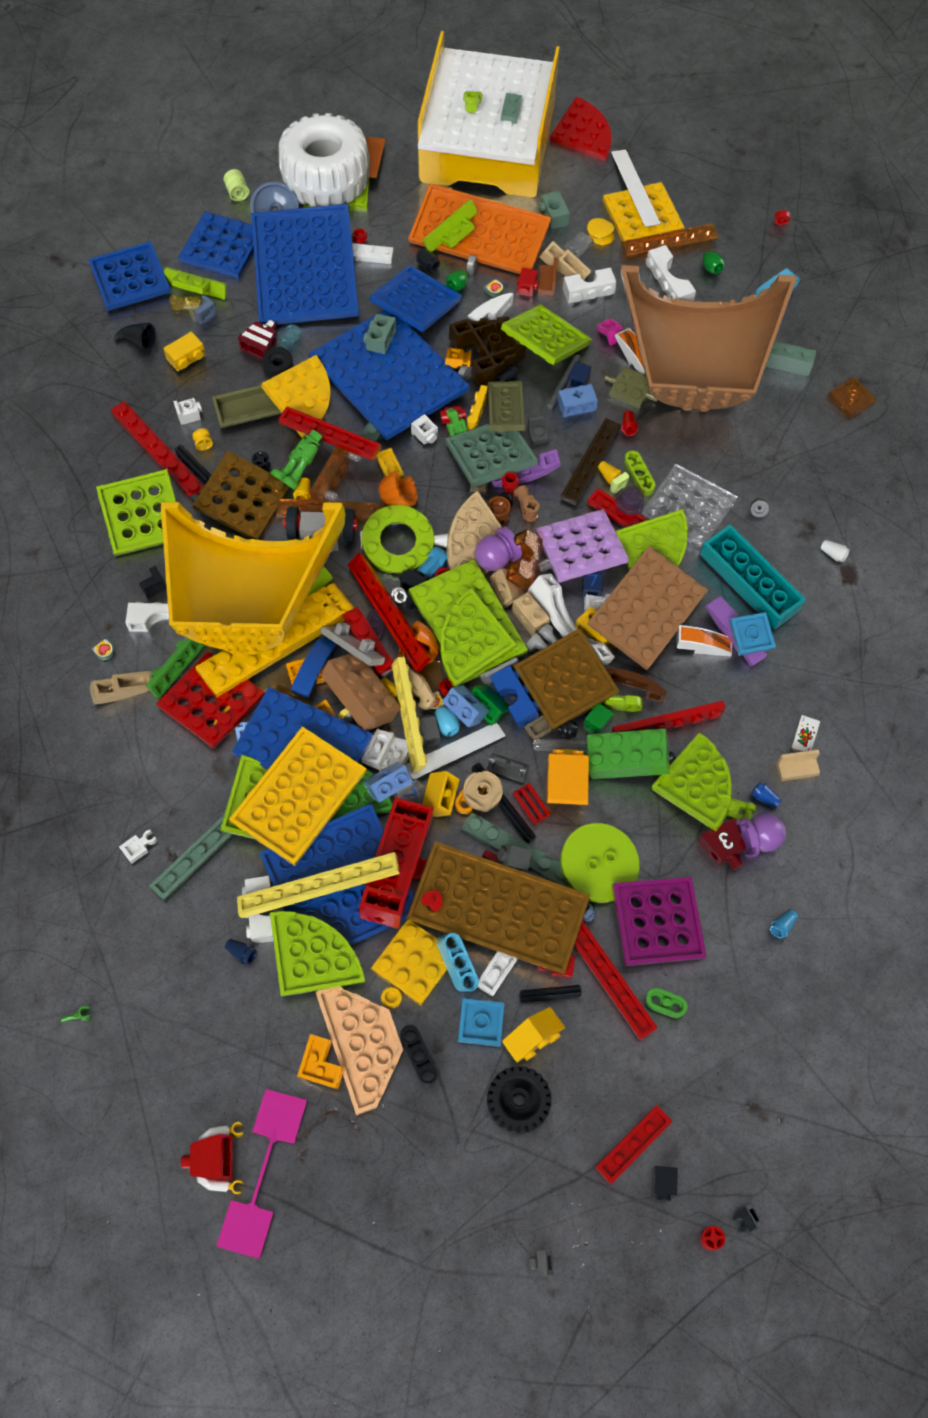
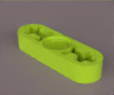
[624,450,656,496]

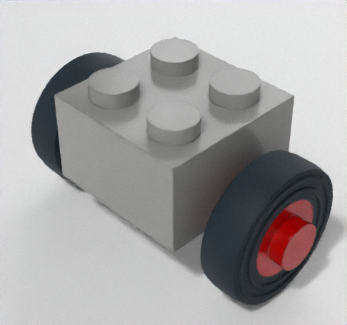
[284,506,358,552]

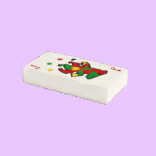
[790,715,820,752]

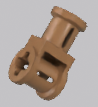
[513,485,540,523]

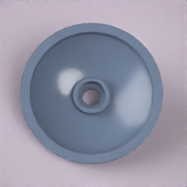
[250,182,299,213]

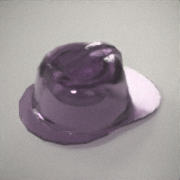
[615,485,645,516]

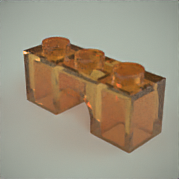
[506,529,543,590]

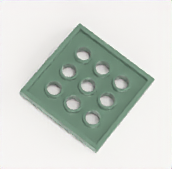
[445,424,538,488]

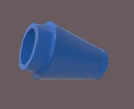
[751,782,782,809]

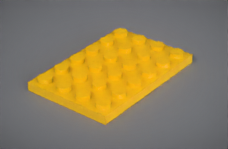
[229,726,367,866]

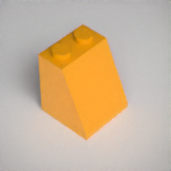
[546,749,589,805]

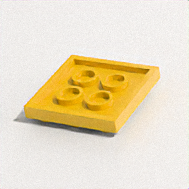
[371,920,456,1006]

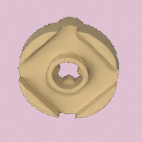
[463,771,503,812]

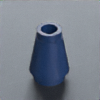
[225,939,257,964]

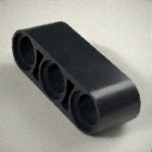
[400,1025,438,1087]

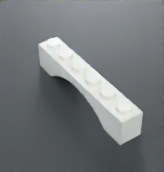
[528,574,615,668]

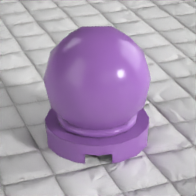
[474,526,522,571]
[735,813,786,859]

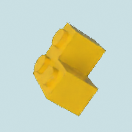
[502,1007,565,1062]

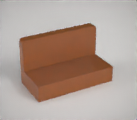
[538,257,557,296]

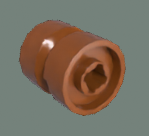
[487,496,511,527]

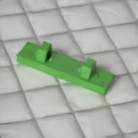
[146,638,205,699]

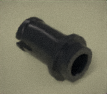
[497,365,519,382]

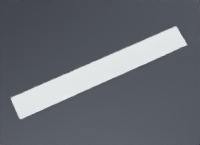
[611,149,660,226]
[365,723,506,799]

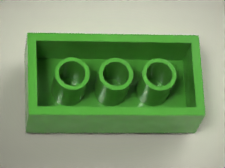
[587,729,670,779]

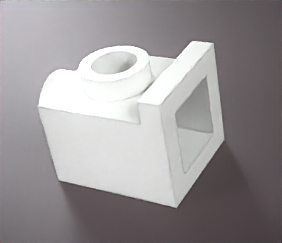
[173,398,202,425]
[411,414,438,445]

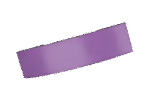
[492,449,561,487]

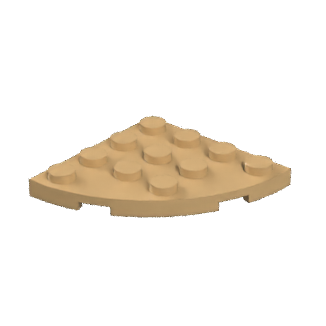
[447,491,502,575]

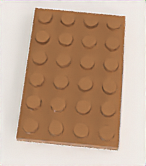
[587,546,708,670]

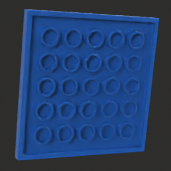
[259,804,414,946]

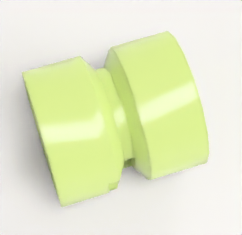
[223,169,250,201]

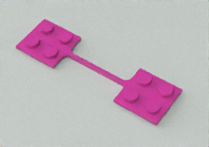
[216,1089,307,1259]

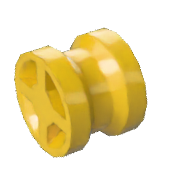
[192,428,213,451]

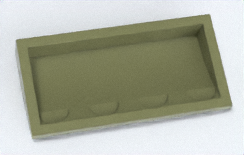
[212,385,282,428]

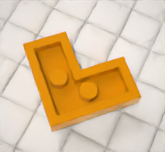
[297,1034,345,1089]

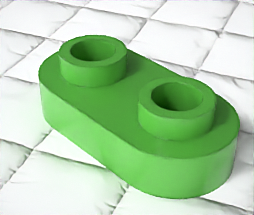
[645,988,687,1019]

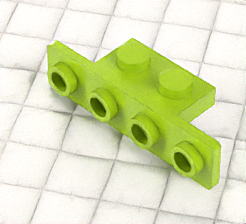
[423,199,477,252]
[164,267,227,300]

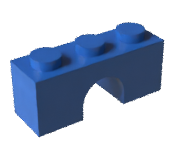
[490,665,540,729]

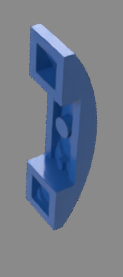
[291,634,338,698]

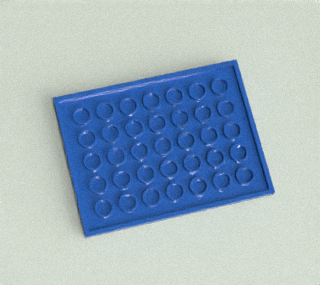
[251,204,359,325]
[308,310,470,440]

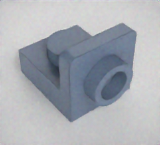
[194,295,217,326]

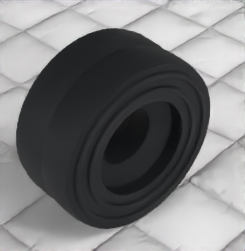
[262,347,294,378]

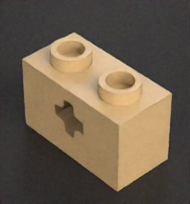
[512,592,550,636]

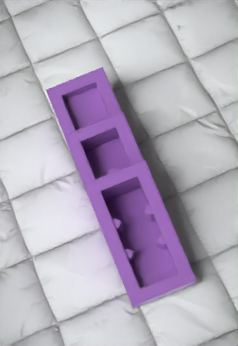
[705,596,767,666]

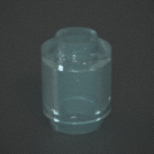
[277,324,301,349]

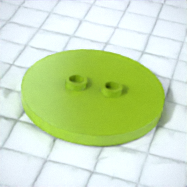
[560,823,640,903]

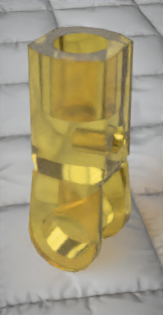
[169,296,201,311]

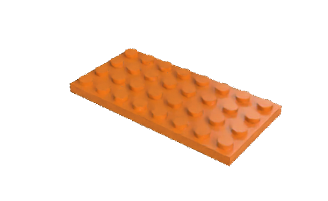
[408,183,551,274]

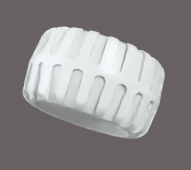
[279,113,370,207]

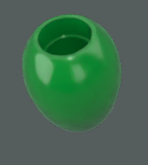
[702,250,725,274]
[446,269,469,292]

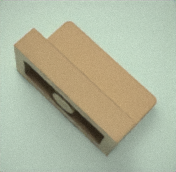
[489,568,524,609]
[776,749,820,781]

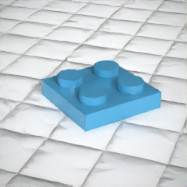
[729,612,776,656]
[458,998,504,1047]

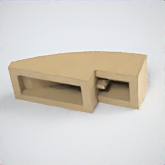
[540,241,591,281]
[90,671,152,705]

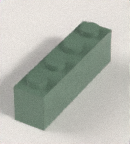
[766,341,816,377]

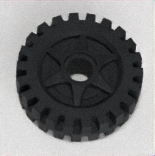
[487,1066,551,1134]

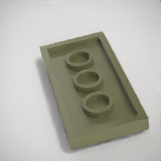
[488,381,525,432]

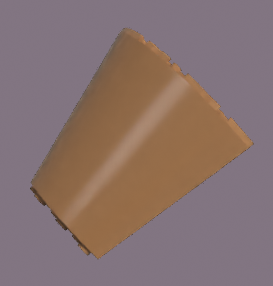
[621,265,796,412]

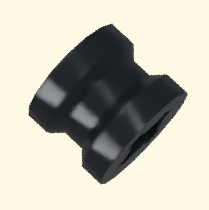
[252,451,271,472]

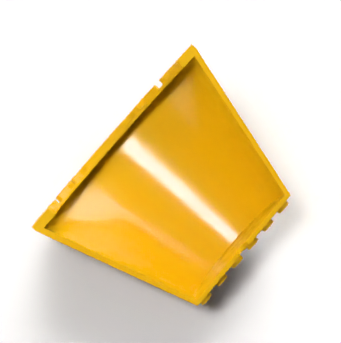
[161,502,346,654]

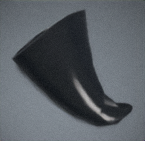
[114,323,157,351]

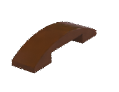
[606,668,666,703]

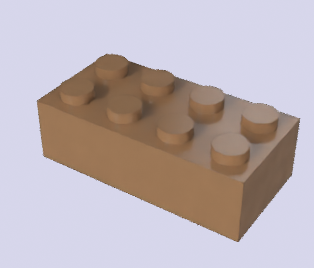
[321,653,401,731]

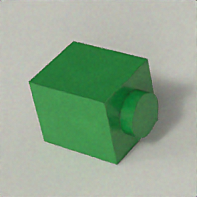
[583,704,614,734]

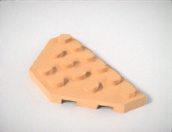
[316,987,403,1116]

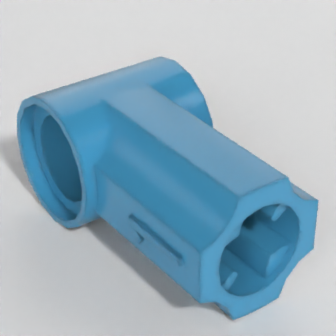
[417,546,448,580]

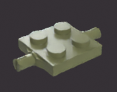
[604,366,658,409]

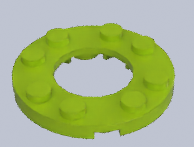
[362,505,434,574]

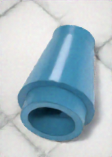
[769,909,798,939]

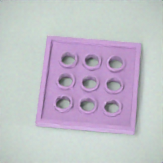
[536,509,628,583]

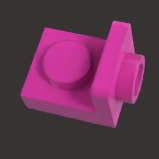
[597,318,623,345]

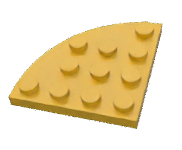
[261,355,330,439]

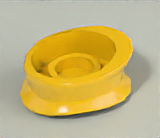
[587,218,614,245]

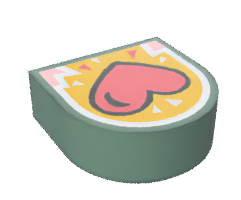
[484,278,504,297]
[91,638,115,661]

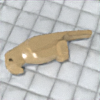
[389,655,436,710]

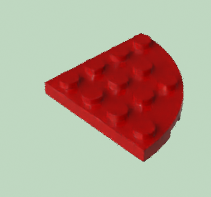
[550,97,612,161]

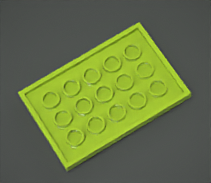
[409,559,528,685]

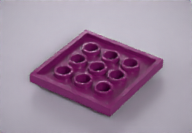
[612,877,707,966]

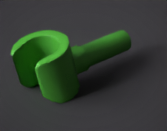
[61,1006,91,1022]

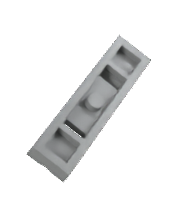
[320,622,385,666]

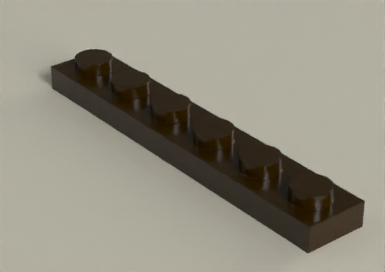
[560,418,621,506]

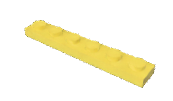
[391,657,427,772]

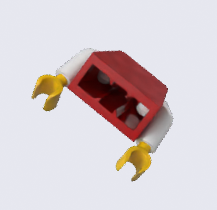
[181,1122,244,1194]

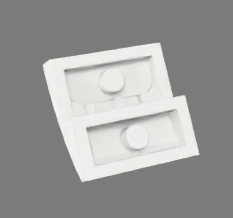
[361,729,409,771]

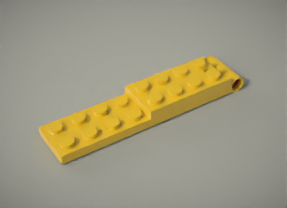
[195,583,355,698]

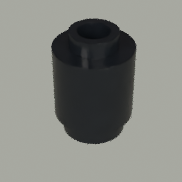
[416,248,440,272]

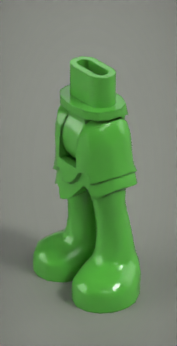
[270,429,323,490]

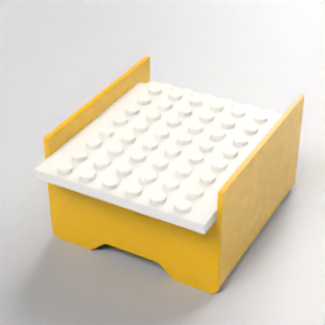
[418,31,560,198]

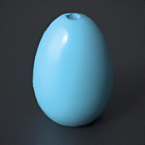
[435,706,460,737]

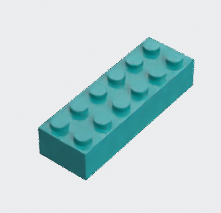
[700,524,807,630]

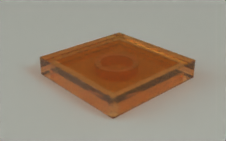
[827,377,877,418]

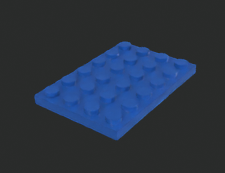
[232,687,373,770]

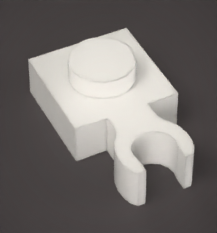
[119,830,157,864]

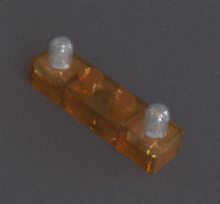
[310,447,362,506]

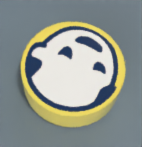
[338,708,354,723]

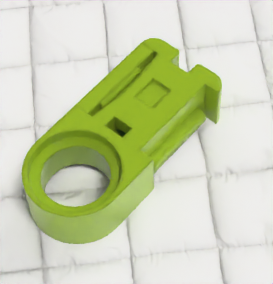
[604,695,643,712]

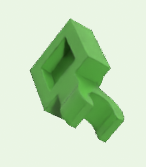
[446,408,467,437]

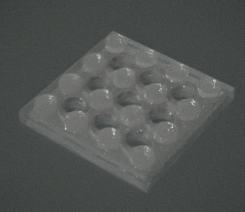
[641,464,738,550]

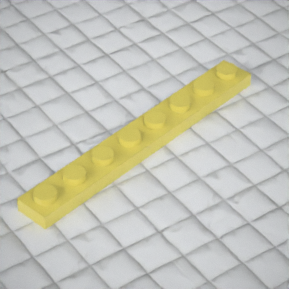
[237,852,400,918]

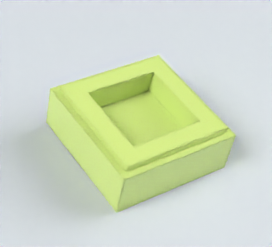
[610,472,629,494]

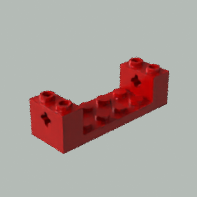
[359,797,434,929]

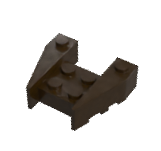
[449,317,527,386]

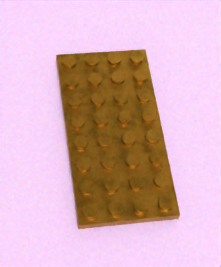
[406,841,590,975]

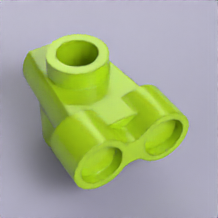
[463,91,483,113]

